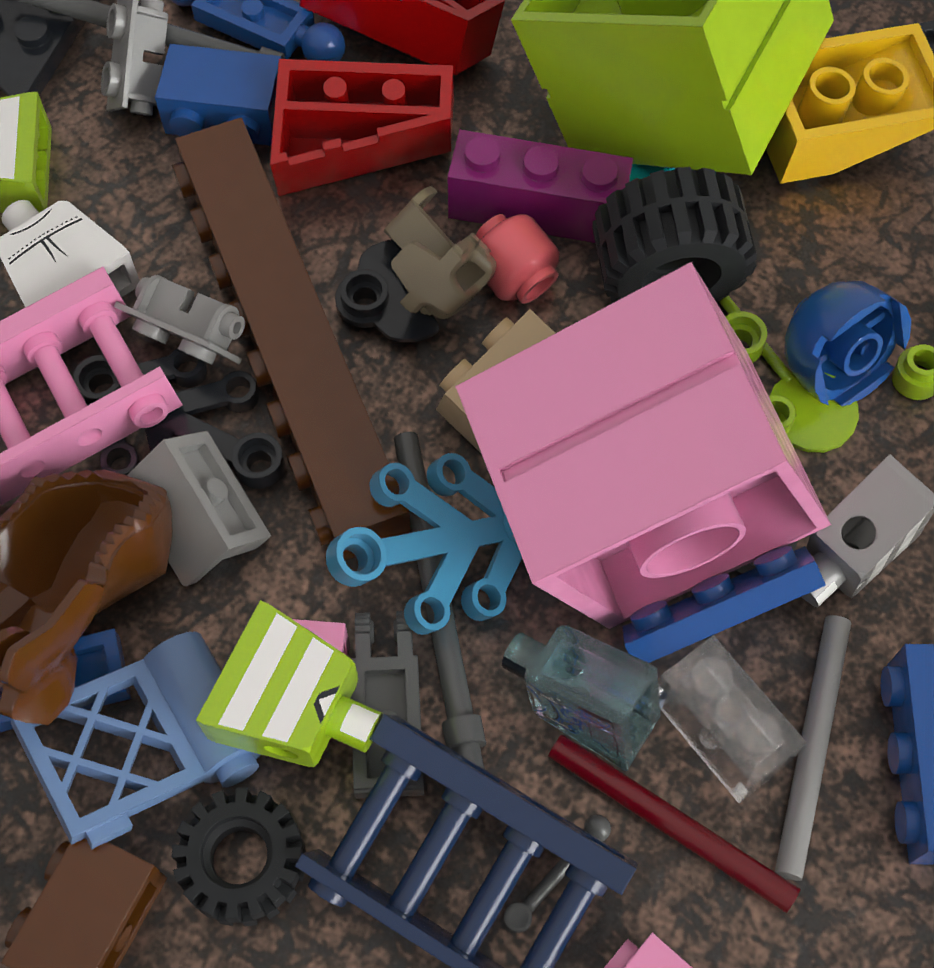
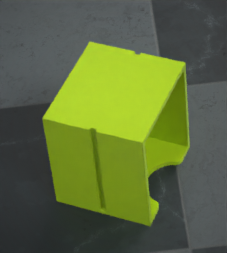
[511,0,834,175]

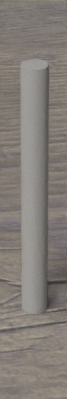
[774,615,851,881]

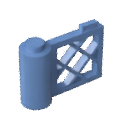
[11,632,261,850]

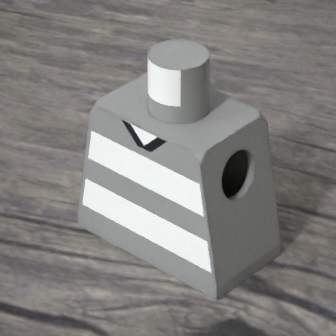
[801,454,934,607]

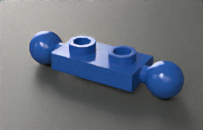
[170,0,345,61]

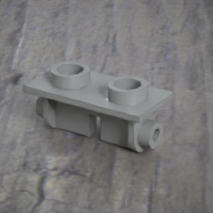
[101,0,169,116]
[114,275,245,365]

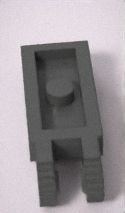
[351,611,424,799]

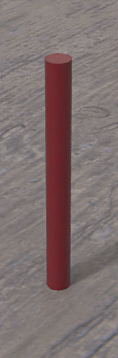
[548,734,801,913]

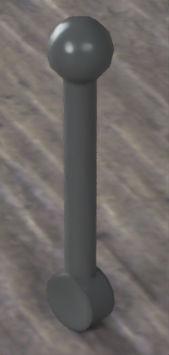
[504,814,611,933]

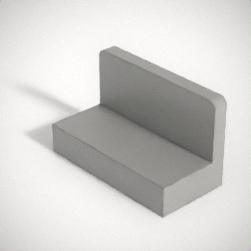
[127,431,271,586]

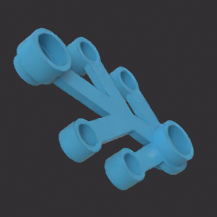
[326,453,522,635]

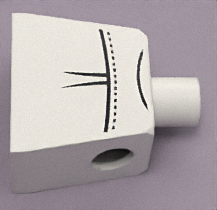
[0,200,140,307]

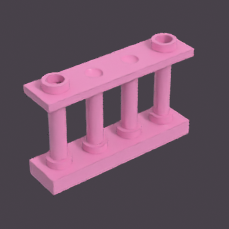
[0,267,183,506]

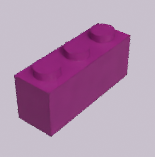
[448,129,633,243]

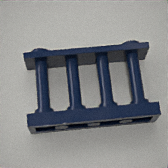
[295,714,638,968]

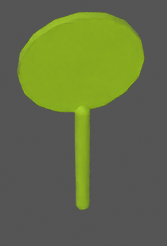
[718,296,859,453]

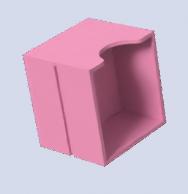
[455,262,831,629]

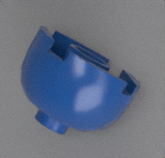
[784,280,912,406]

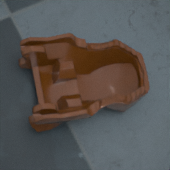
[0,469,173,726]

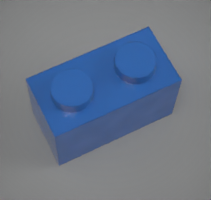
[155,44,281,146]

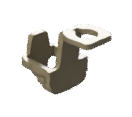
[384,186,496,319]

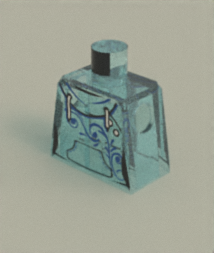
[502,625,661,771]

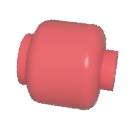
[476,214,559,304]

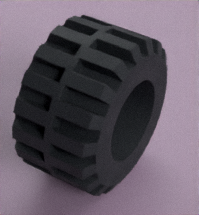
[592,167,757,303]

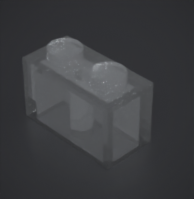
[651,635,807,804]

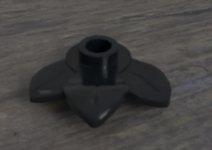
[335,239,439,342]

